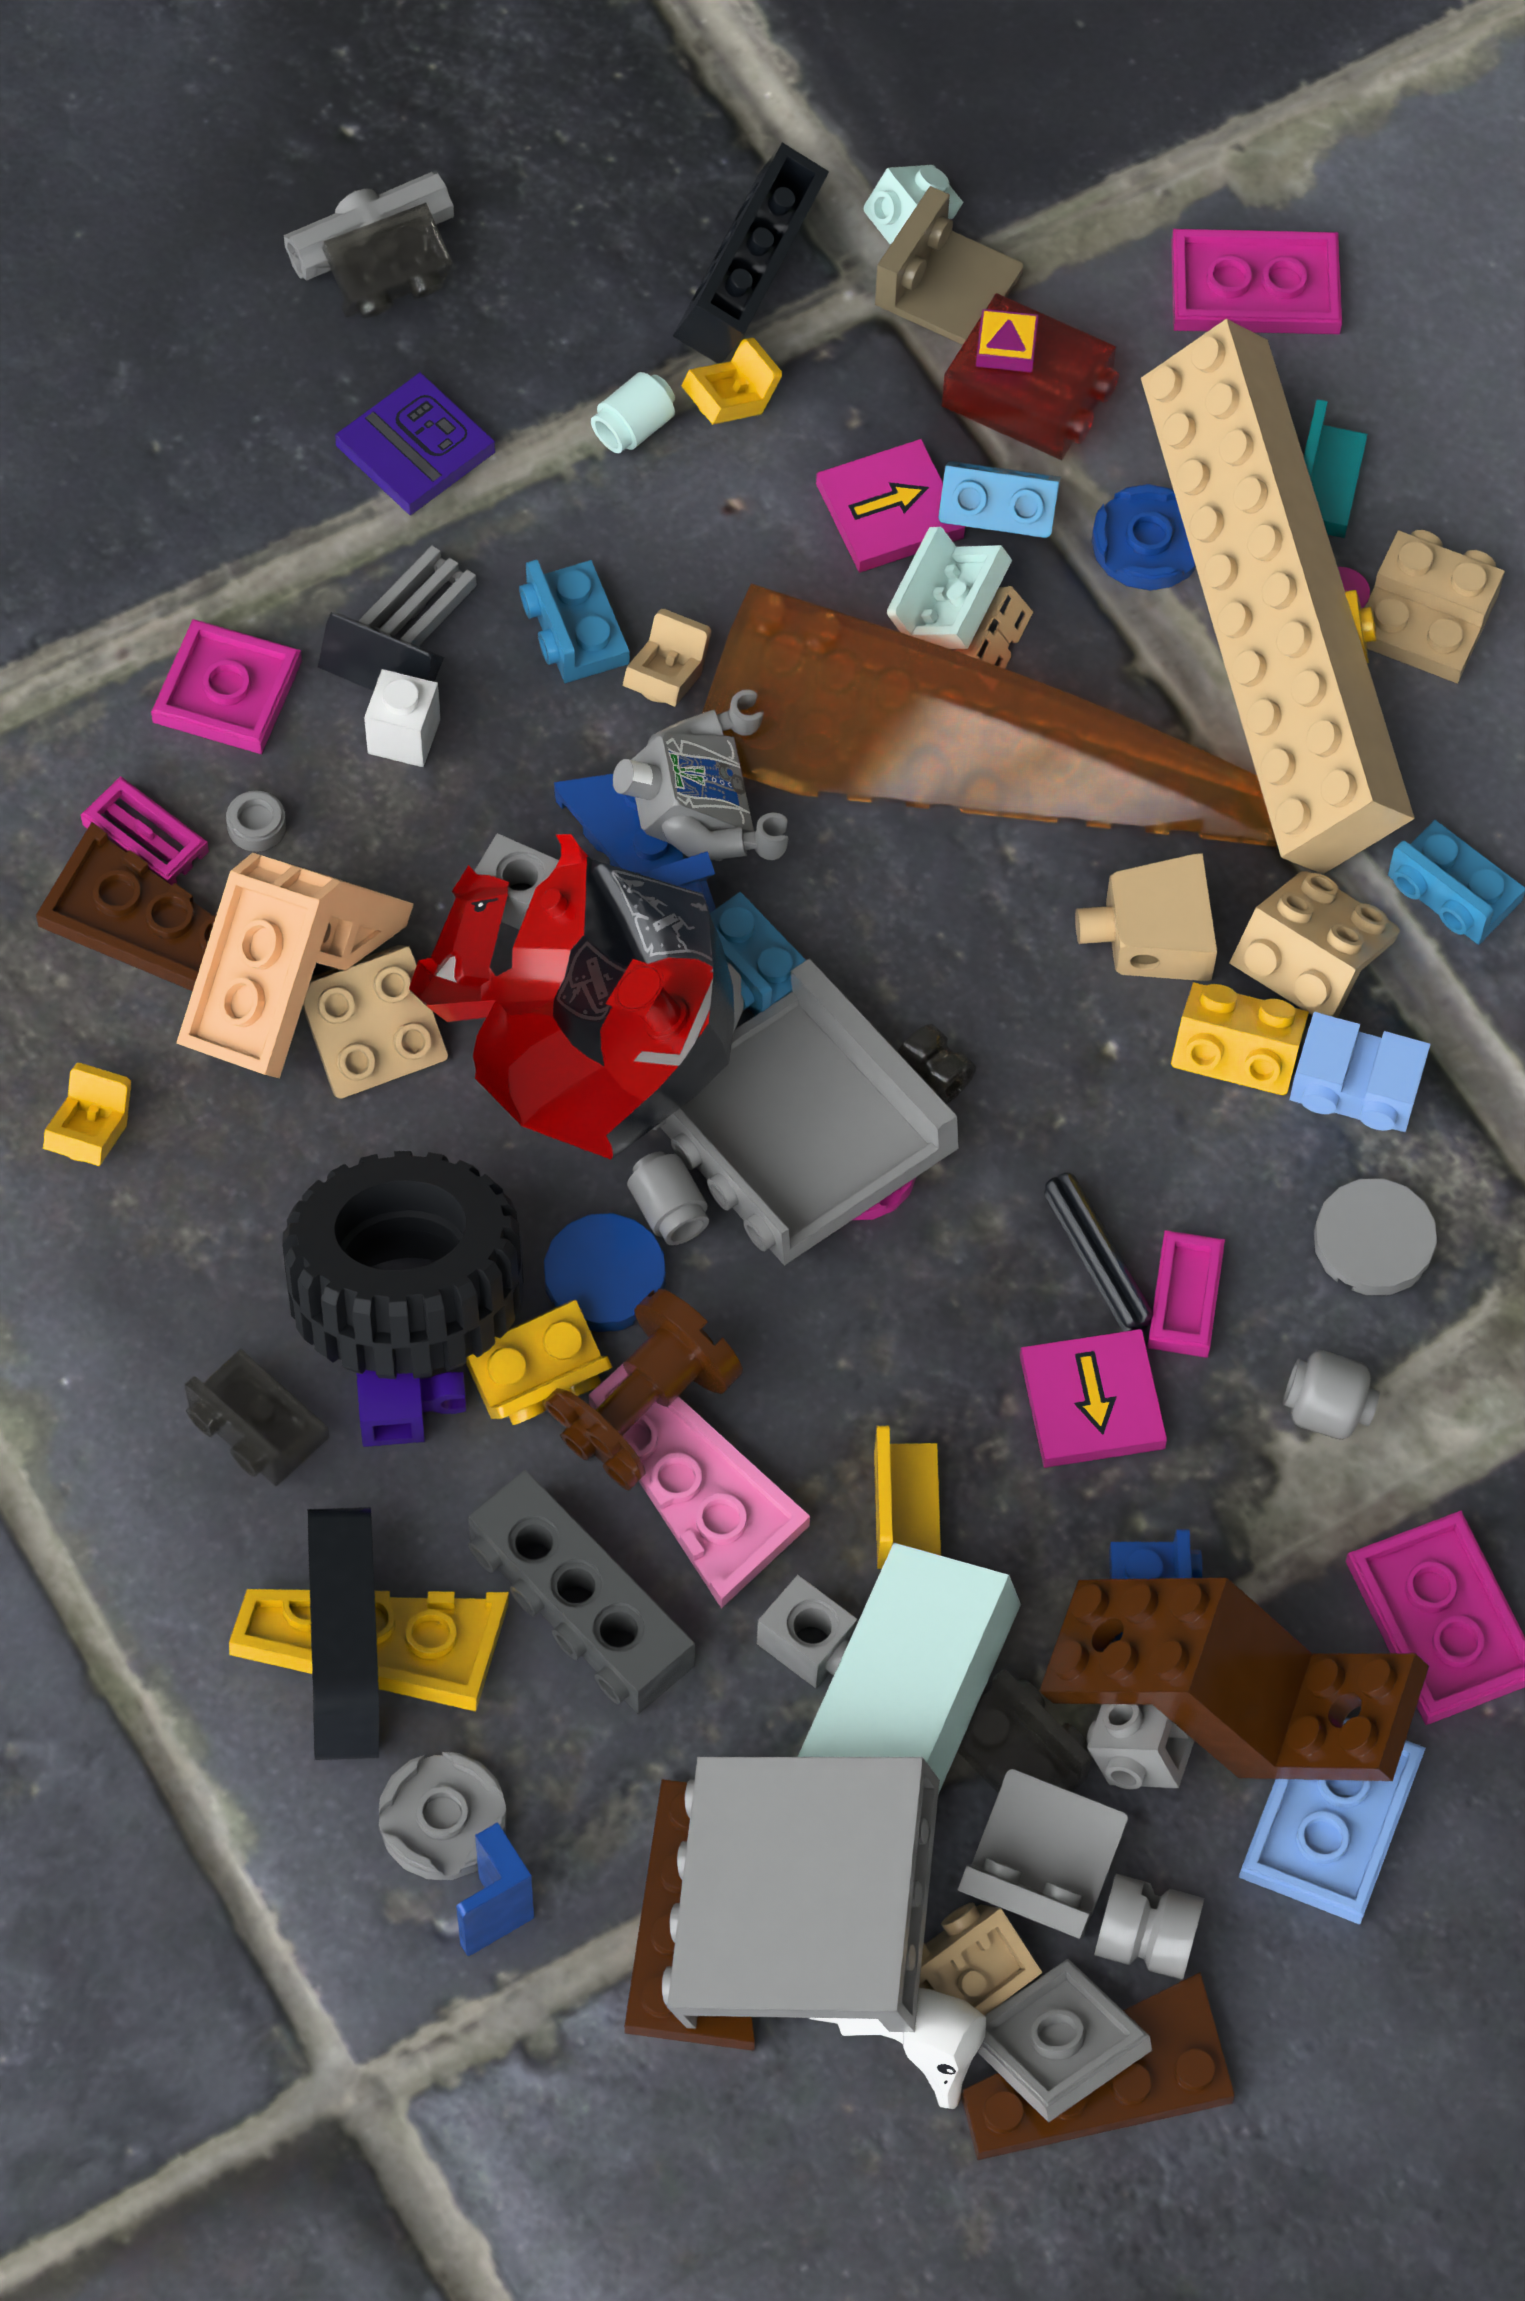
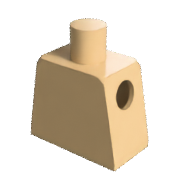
[1075,853,1217,981]

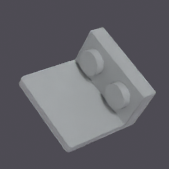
[958,1769,1128,1939]

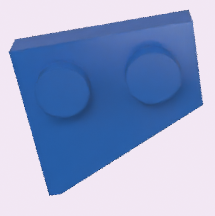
[554,774,684,873]

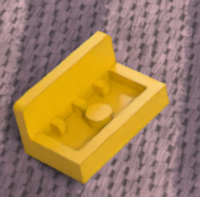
[1171,982,1309,1095]

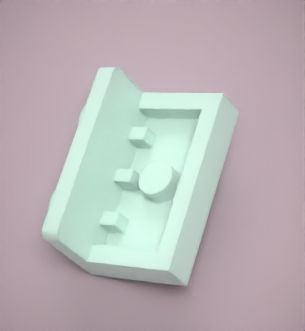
[887,527,1012,650]

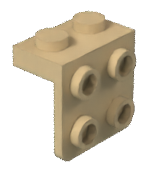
[1229,871,1400,1018]

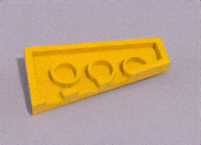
[229,1589,509,1712]

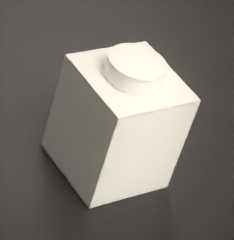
[364,669,441,767]

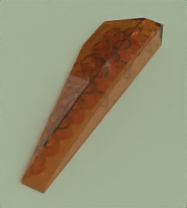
[702,584,1277,847]

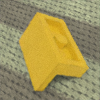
[874,1425,941,1569]

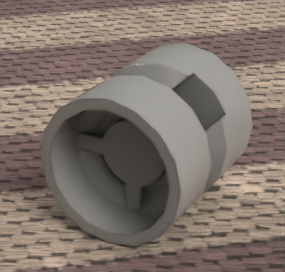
[1094,1873,1205,1980]

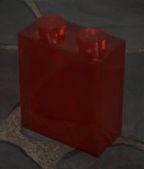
[942,293,1119,461]

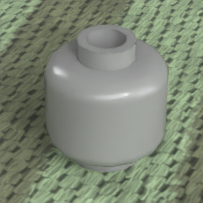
[1283,1350,1380,1440]

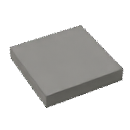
[977,1959,1152,2122]

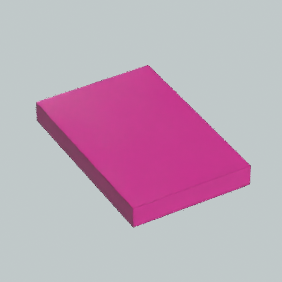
[1171,229,1342,334]
[1345,1511,1525,1725]

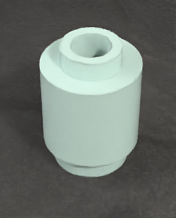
[591,372,675,453]

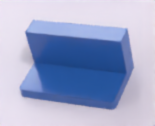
[456,1822,534,1956]

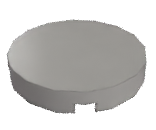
[1314,1179,1437,1295]
[379,1752,507,1880]

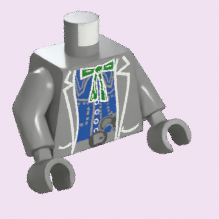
[613,690,788,861]

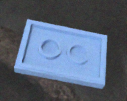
[1239,1717,1426,1924]

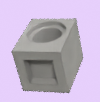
[475,833,559,930]
[757,1574,857,1688]

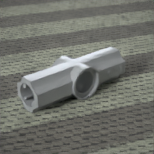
[284,172,454,281]

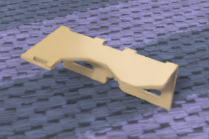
[954,586,1033,687]

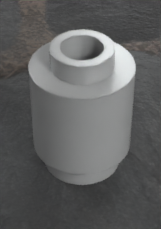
[627,1151,709,1245]

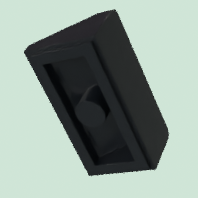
[318,612,444,691]

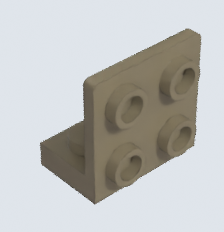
[875,186,1023,348]

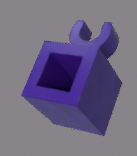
[357,1370,466,1447]

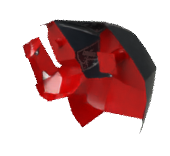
[409,834,735,1160]

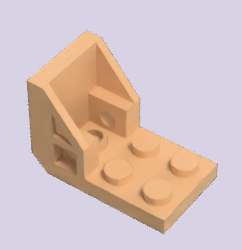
[177,853,414,1078]

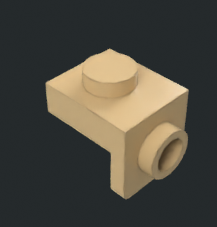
[622,609,711,707]

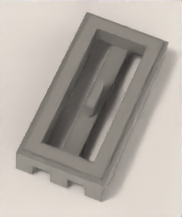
[359,545,477,646]

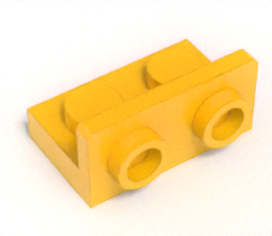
[466,1300,612,1425]

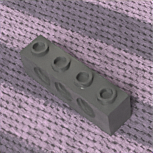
[468,1469,695,1714]

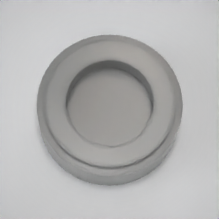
[226,791,286,852]

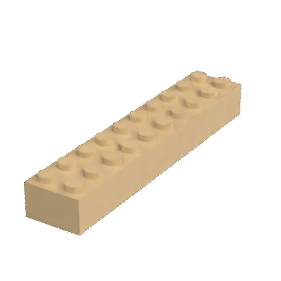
[1141,319,1415,874]

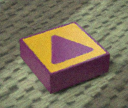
[976,309,1038,372]

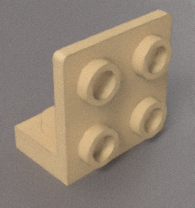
[302,945,448,1099]

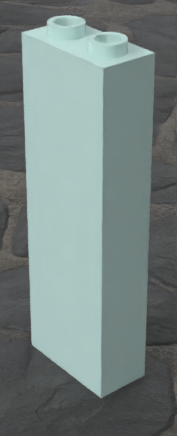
[798,1543,1021,1794]

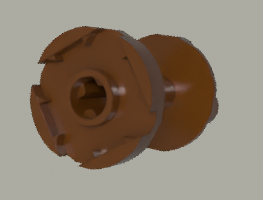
[543,1288,743,1491]

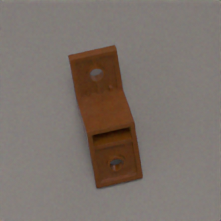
[1039,1578,1429,1781]

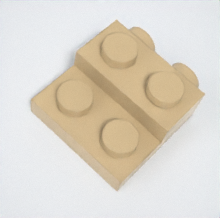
[1364,530,1505,684]

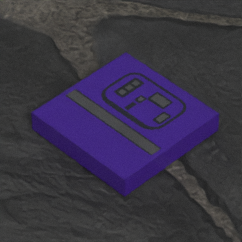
[335,372,495,516]

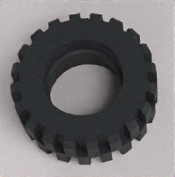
[282,1151,524,1379]

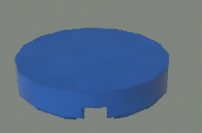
[1091,484,1196,591]
[544,1213,666,1332]

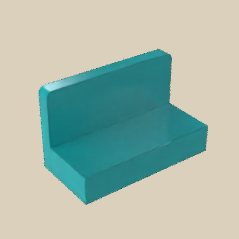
[1304,399,1368,538]

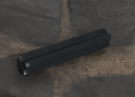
[1044,1172,1153,1332]

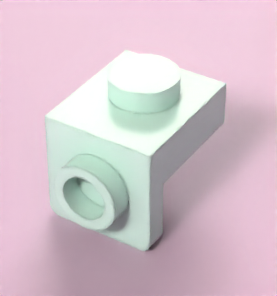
[864,165,964,244]

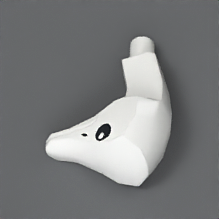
[810,1988,986,2109]

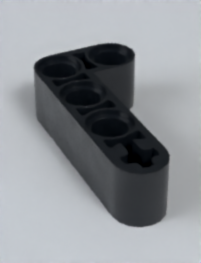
[307,1507,379,1760]

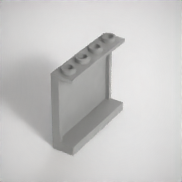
[653,958,958,1266]
[662,1757,940,2032]

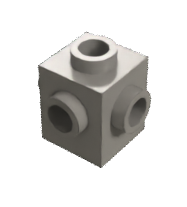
[1087,1704,1194,1789]

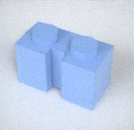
[1289,1012,1430,1132]

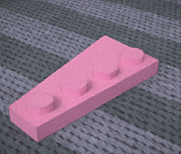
[589,1364,810,1609]

